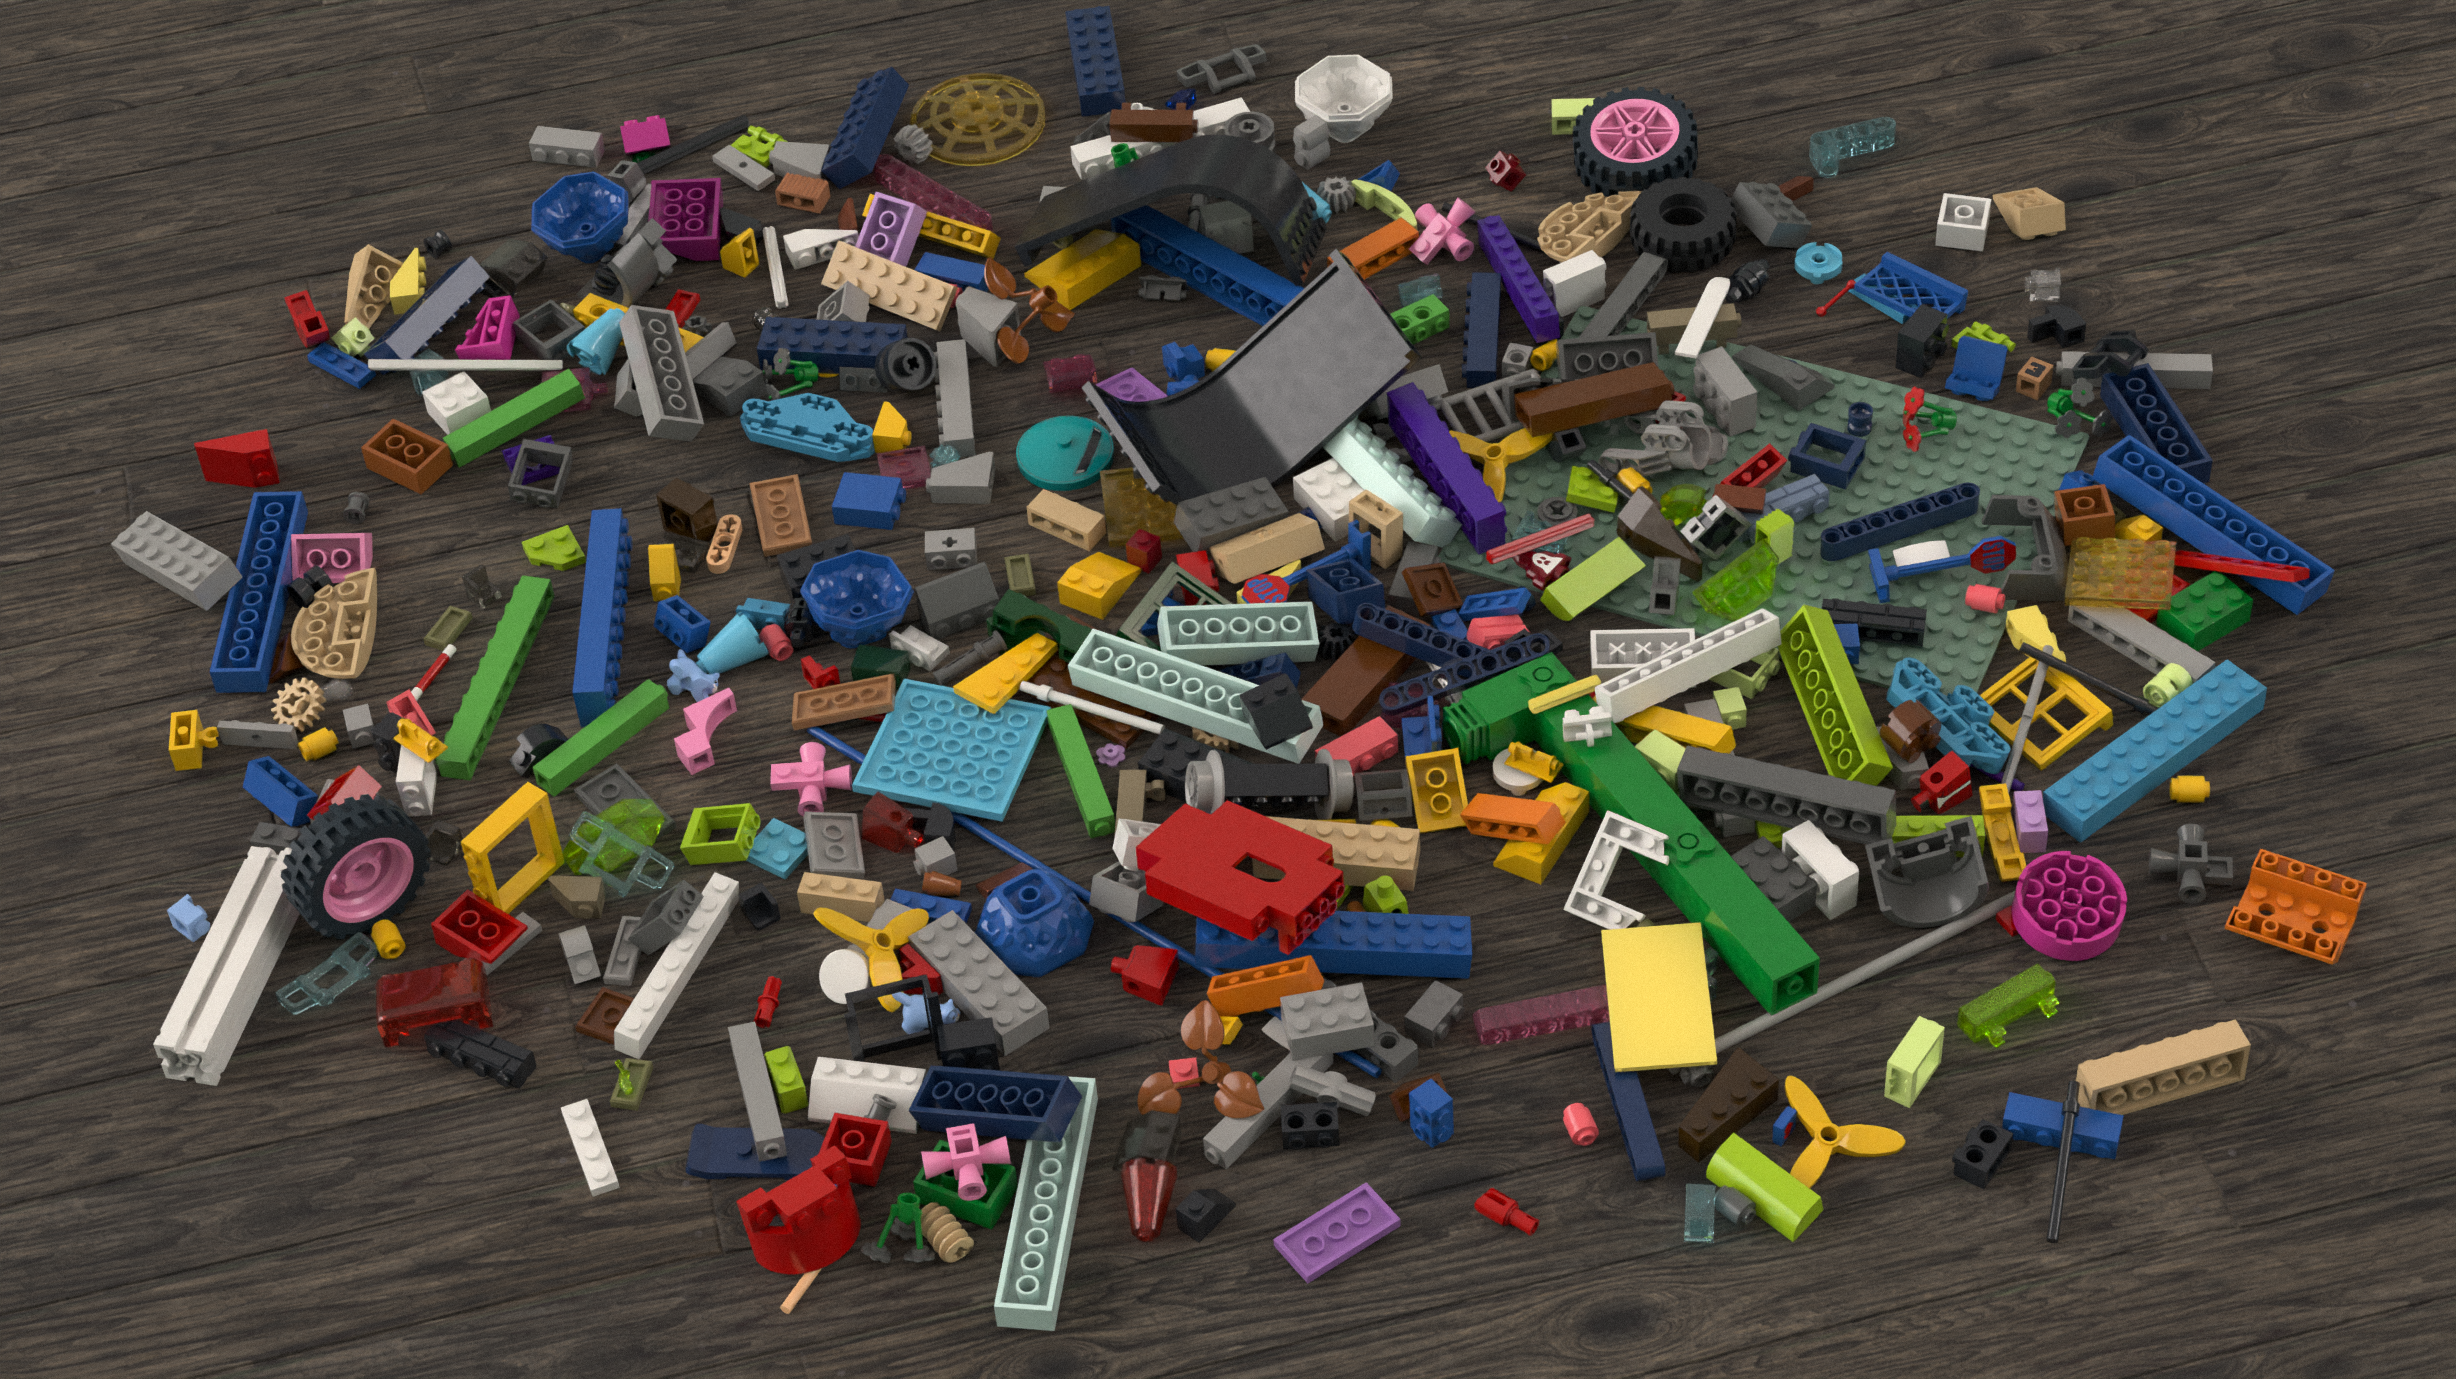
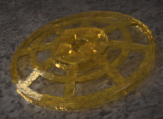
[910,73,1046,166]

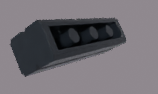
[1822,598,1927,647]
[424,1014,536,1089]

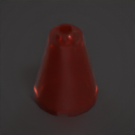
[1121,1159,1178,1242]

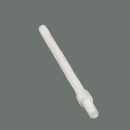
[1020,681,1165,734]

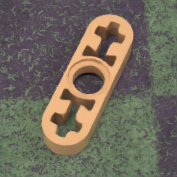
[706,514,743,574]

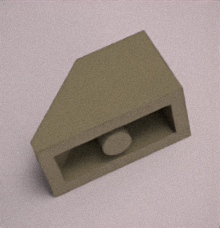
[549,876,606,919]

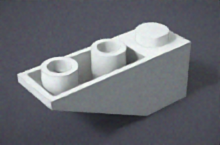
[783,229,859,270]

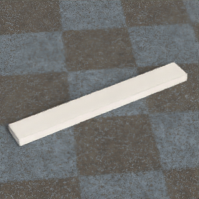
[368,359,563,371]

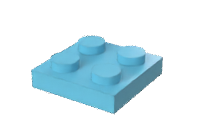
[746,818,808,880]

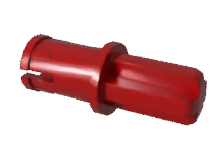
[753,976,782,1028]

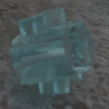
[930,445,960,468]

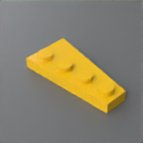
[953,633,1058,714]

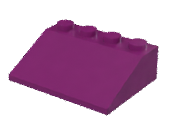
[648,178,723,261]

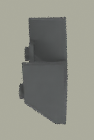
[1982,495,2074,601]

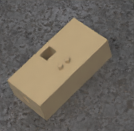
[1209,513,1325,584]

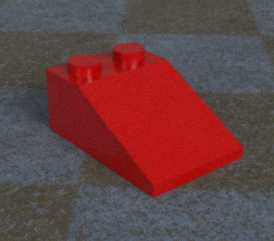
[194,429,280,488]
[431,889,528,964]

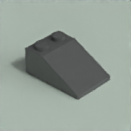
[692,356,765,417]

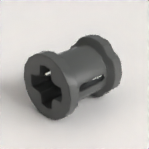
[343,492,370,524]
[864,1094,897,1121]

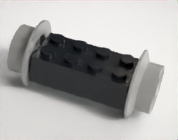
[1185,749,1353,820]

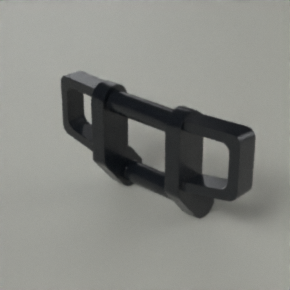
[2072,330,2149,379]

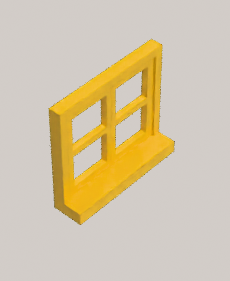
[1980,657,2113,771]

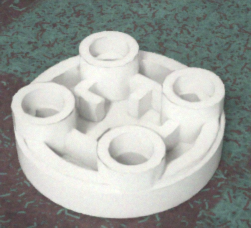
[1493,749,1544,796]
[819,949,872,1004]

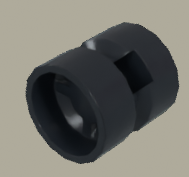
[286,565,334,608]

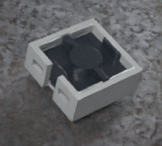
[1681,495,1752,560]

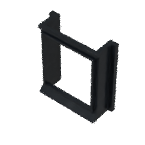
[844,974,943,1062]

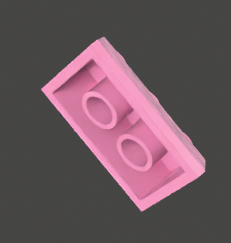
[291,533,373,583]

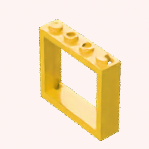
[461,782,565,914]

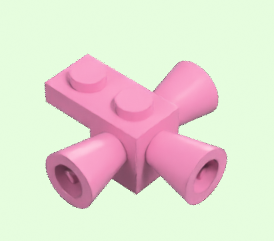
[1409,197,1475,265]
[770,742,852,817]
[921,1123,1011,1201]

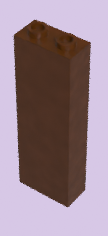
[1514,362,1675,438]
[1301,605,1431,737]

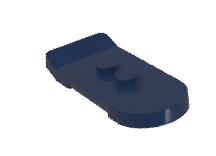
[685,1124,824,1181]

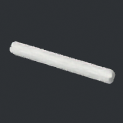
[762,226,788,309]

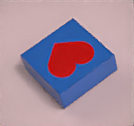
[1772,1106,1797,1147]

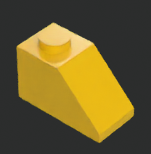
[720,228,759,278]
[872,402,911,455]
[2115,515,2163,561]
[648,544,681,601]

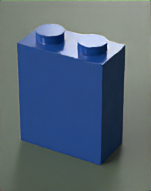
[832,472,906,530]

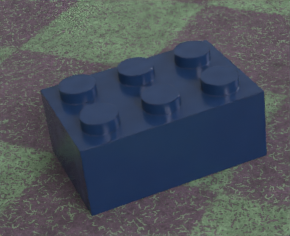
[1306,559,1385,624]

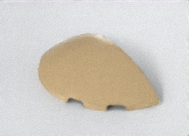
[1537,191,1642,262]
[291,568,377,679]

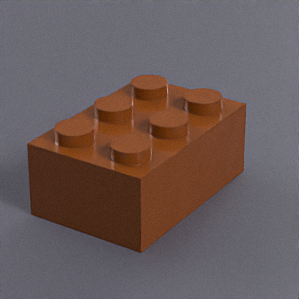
[361,419,453,495]

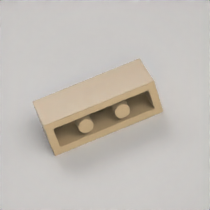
[1027,489,1106,551]
[797,872,885,922]

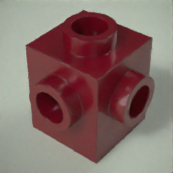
[1485,151,1526,192]

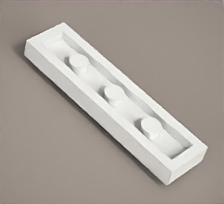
[561,1099,620,1197]

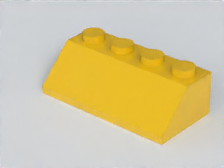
[1493,782,1589,885]

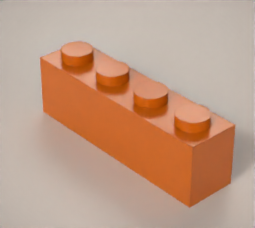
[1327,217,1419,279]
[1460,793,1566,844]
[1207,955,1324,1017]

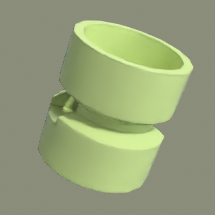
[2143,663,2193,708]

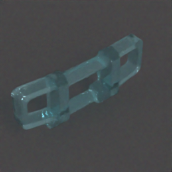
[569,811,674,898]
[276,932,378,1015]

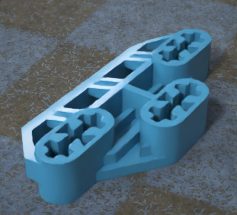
[740,393,875,462]
[1886,657,2011,774]

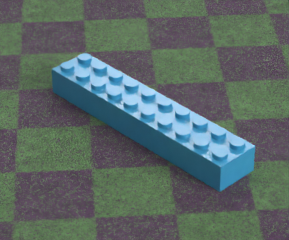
[2043,659,2267,843]

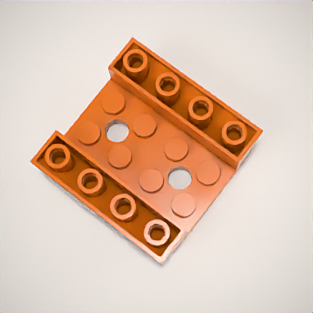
[2225,849,2367,965]

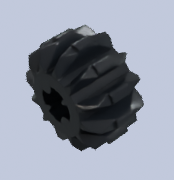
[592,254,620,296]
[1317,621,1358,663]

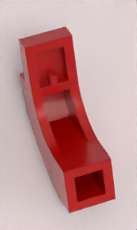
[284,290,330,348]

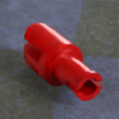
[1474,1188,1540,1236]

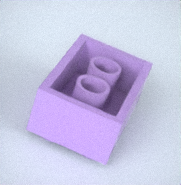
[855,192,927,267]

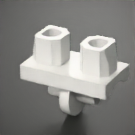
[1563,706,1612,747]

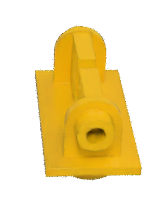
[394,719,448,763]
[1504,741,1564,783]

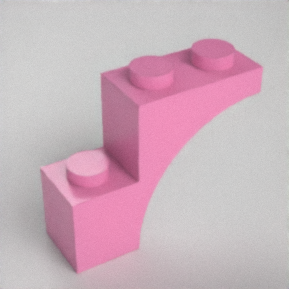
[674,688,737,775]

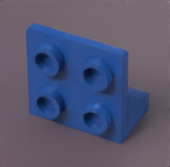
[1402,696,1442,767]

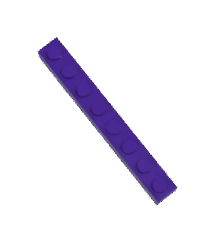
[1477,215,1560,343]

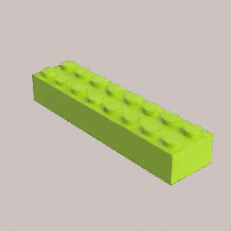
[1777,604,1893,786]

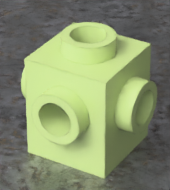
[331,317,375,357]

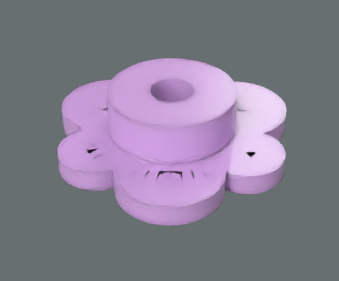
[1096,743,1125,768]

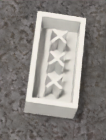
[1590,628,1696,688]

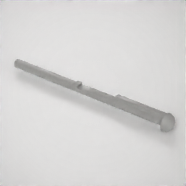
[2001,645,2054,793]

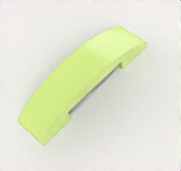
[1351,180,1417,230]

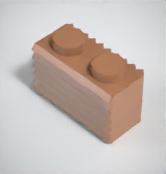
[775,173,830,214]

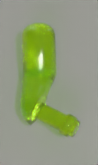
[615,1060,634,1095]

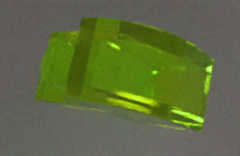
[1659,484,1708,526]

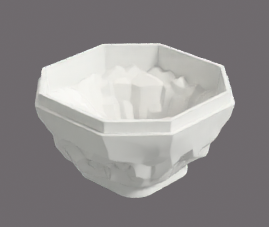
[1295,55,1393,143]

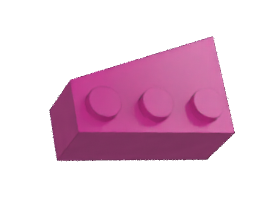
[455,295,520,360]

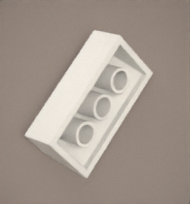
[808,1057,927,1134]

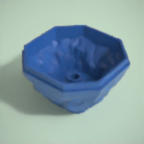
[531,172,629,263]
[800,550,914,648]
[975,869,1094,977]

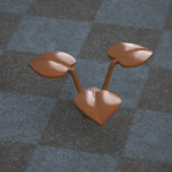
[984,257,1074,364]
[1138,1000,1264,1120]

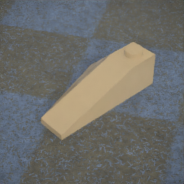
[344,244,403,329]

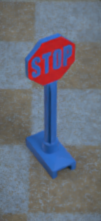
[1242,519,1371,604]
[1868,536,2016,603]

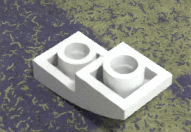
[1893,541,1950,567]

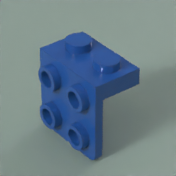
[1945,336,2008,401]

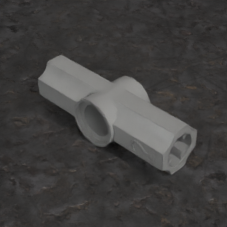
[1288,1064,1376,1116]

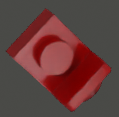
[801,655,840,689]

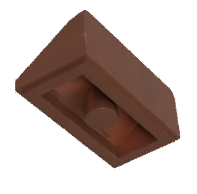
[1778,176,1814,201]
[838,198,859,235]
[1713,484,1766,514]
[976,862,1032,900]

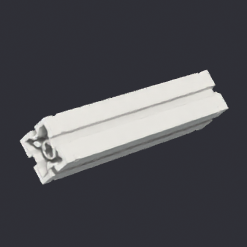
[153,846,300,1086]

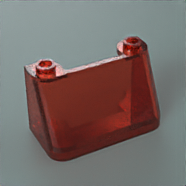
[376,958,493,1047]

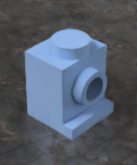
[167,894,210,942]

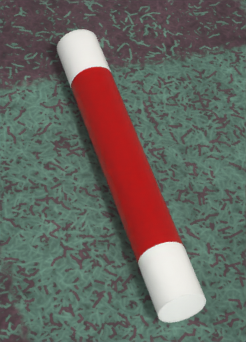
[411,644,456,701]

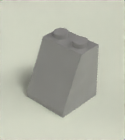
[956,286,1021,367]

